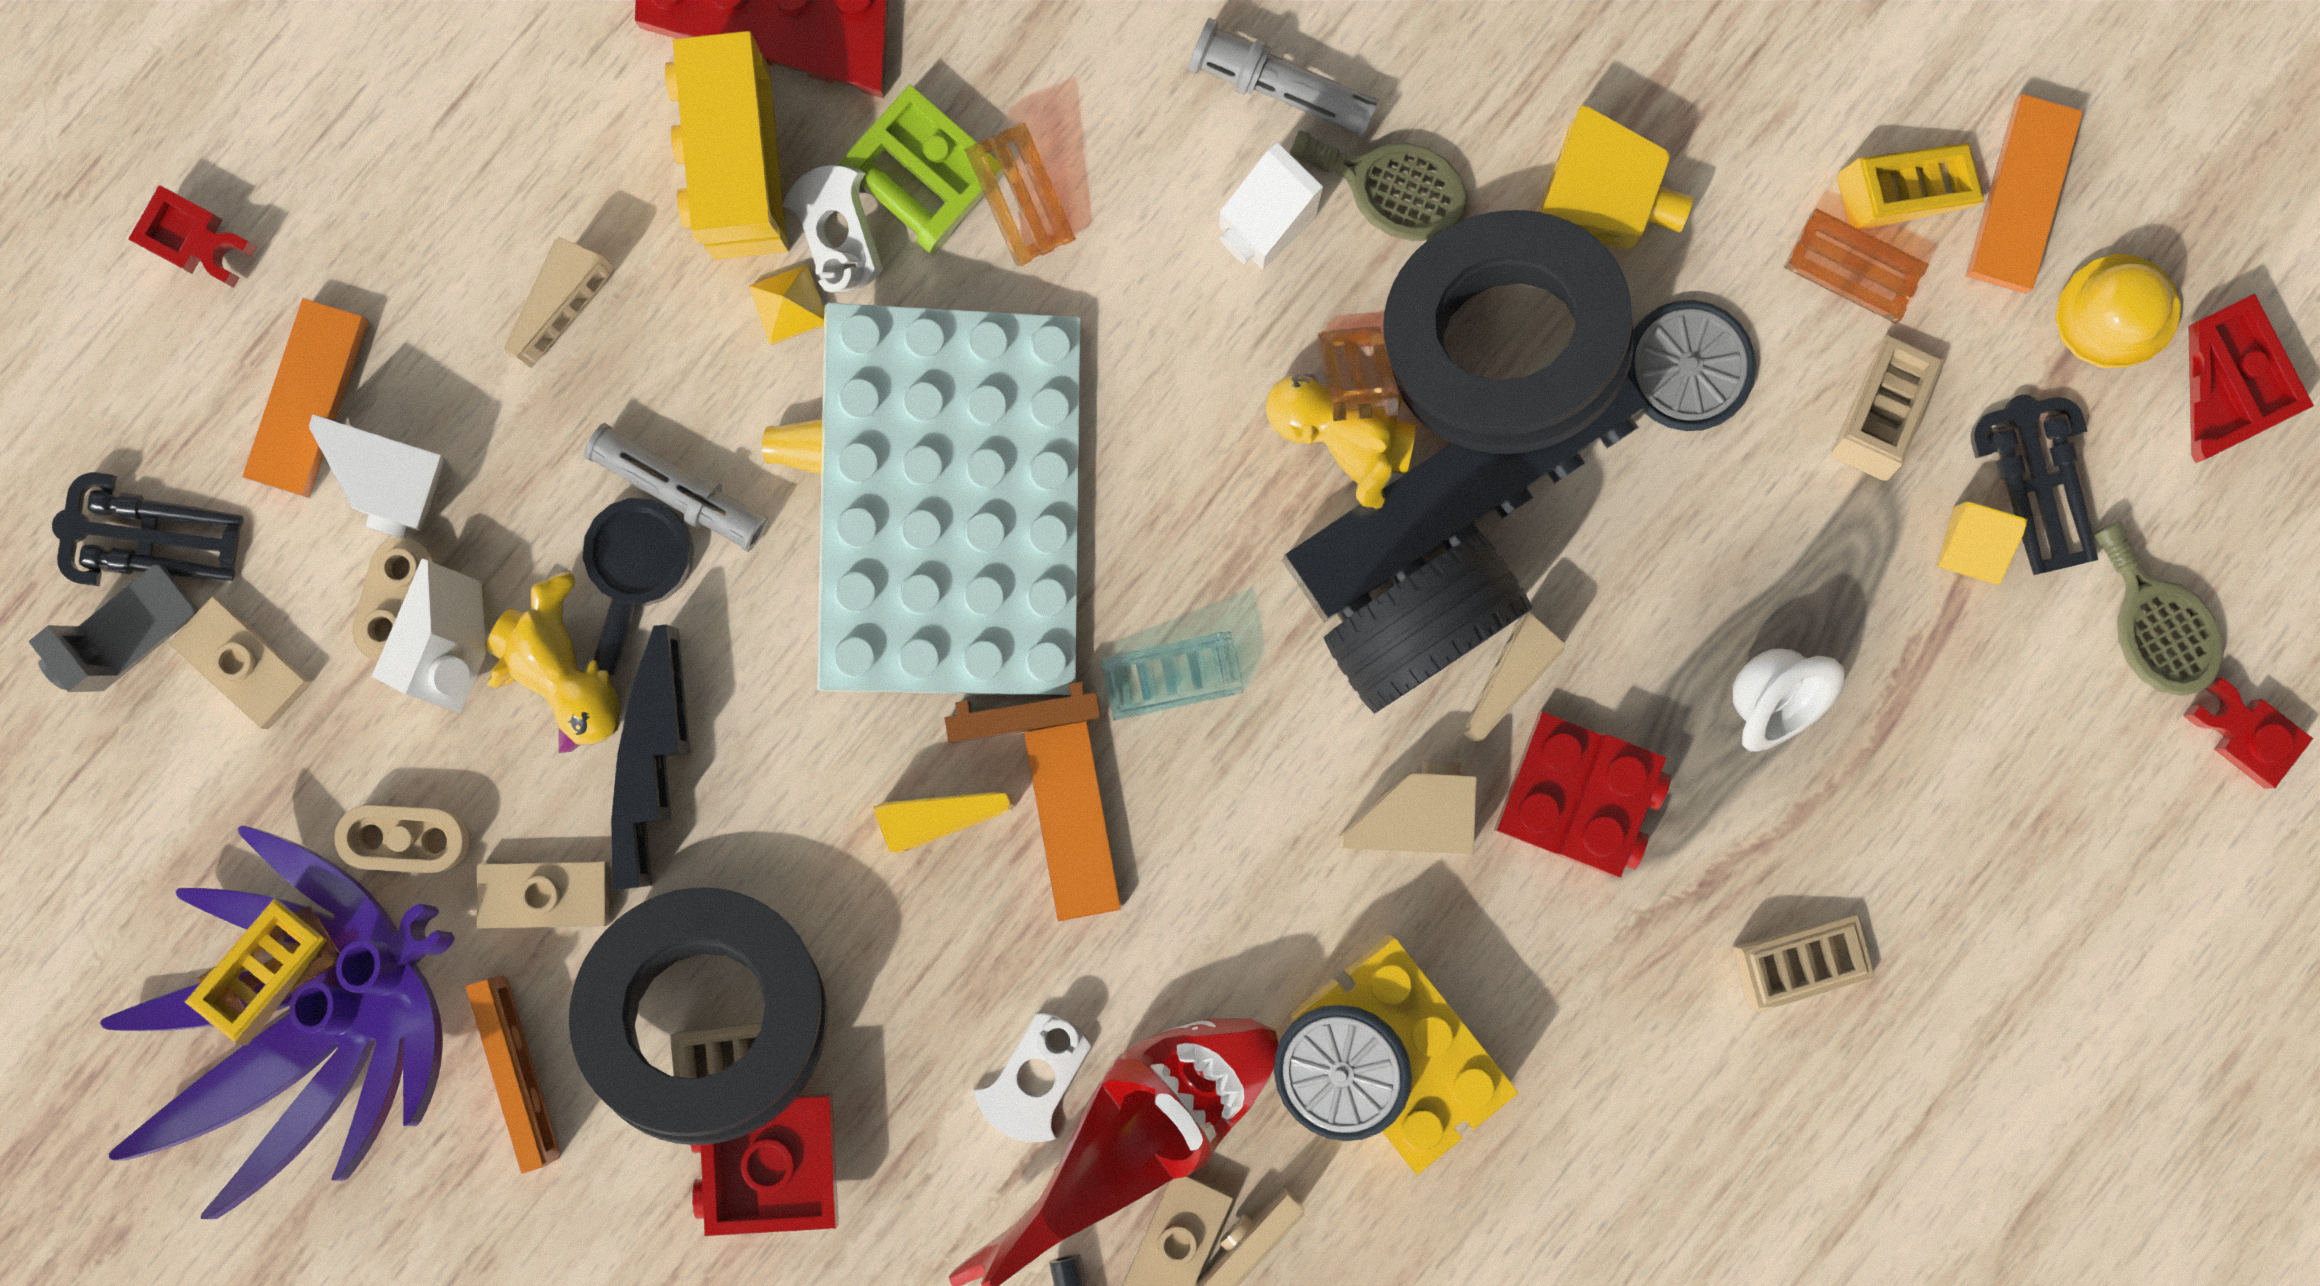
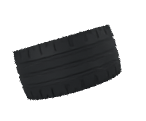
[1323,532,1533,714]

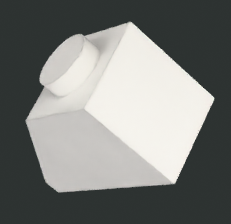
[1219,141,1323,270]
[309,415,446,538]
[372,558,486,713]

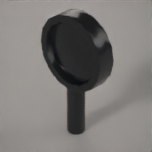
[582,498,694,675]

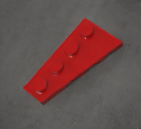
[634,0,889,99]

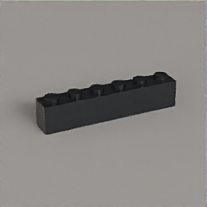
[1282,376,1647,623]

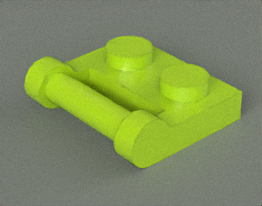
[839,84,1005,255]

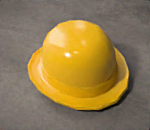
[2055,253,2181,368]

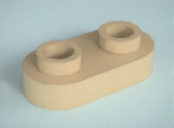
[352,537,439,661]
[334,805,470,873]

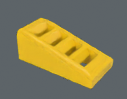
[1837,142,1984,231]
[873,792,1015,854]
[185,898,327,1045]

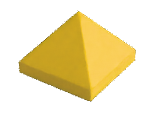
[749,264,825,345]

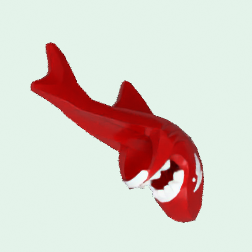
[949,1018,1279,1286]

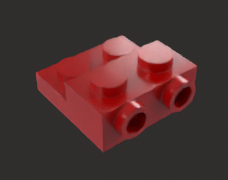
[1494,711,1671,878]
[690,1093,839,1236]

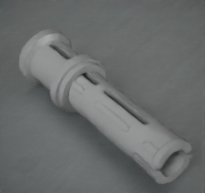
[1187,18,1379,138]

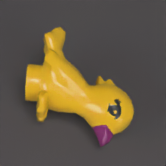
[1266,374,1416,509]
[486,572,623,753]

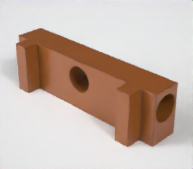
[944,682,1101,744]

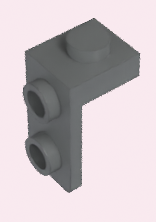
[28,565,198,692]

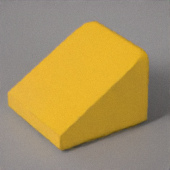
[1937,502,2028,585]

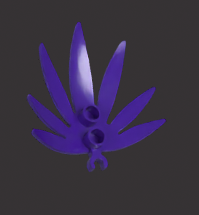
[100,826,455,1220]

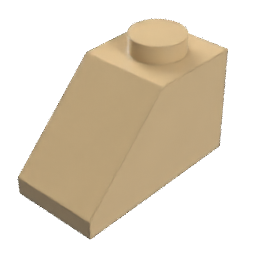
[1339,762,1476,854]

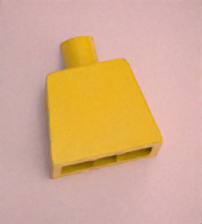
[1538,104,1694,249]

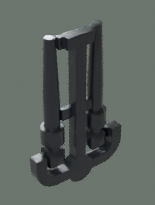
[1970,394,2099,576]
[52,472,244,587]

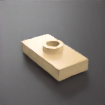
[168,597,312,729]
[477,862,610,929]
[1122,1175,1233,1286]
[1197,1186,1304,1286]

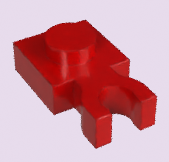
[128,185,257,288]
[2183,677,2314,789]

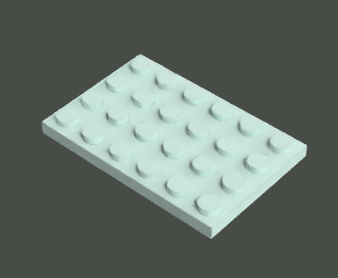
[817,303,1080,696]

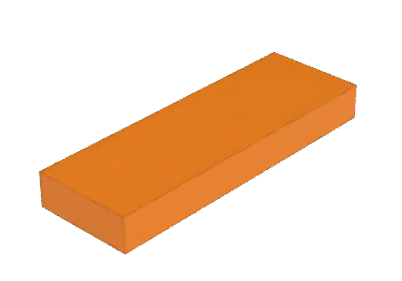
[1966,94,2083,294]
[242,298,369,498]
[1024,721,1121,922]
[465,975,560,1174]

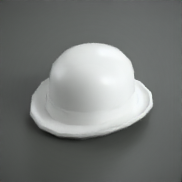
[1733,649,1844,752]

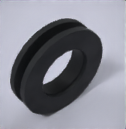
[1383,210,1634,454]
[569,887,828,1145]

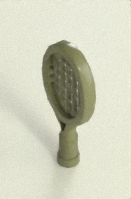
[1289,130,1467,241]
[2093,520,2223,696]

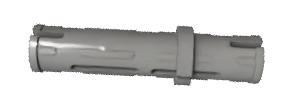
[584,423,768,552]

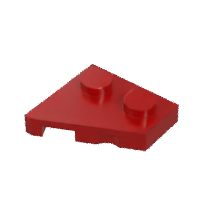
[2188,293,2314,463]

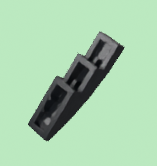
[611,624,691,890]

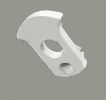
[782,165,883,292]
[973,1013,1092,1142]

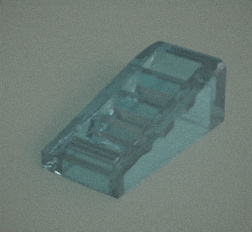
[1100,631,1244,721]

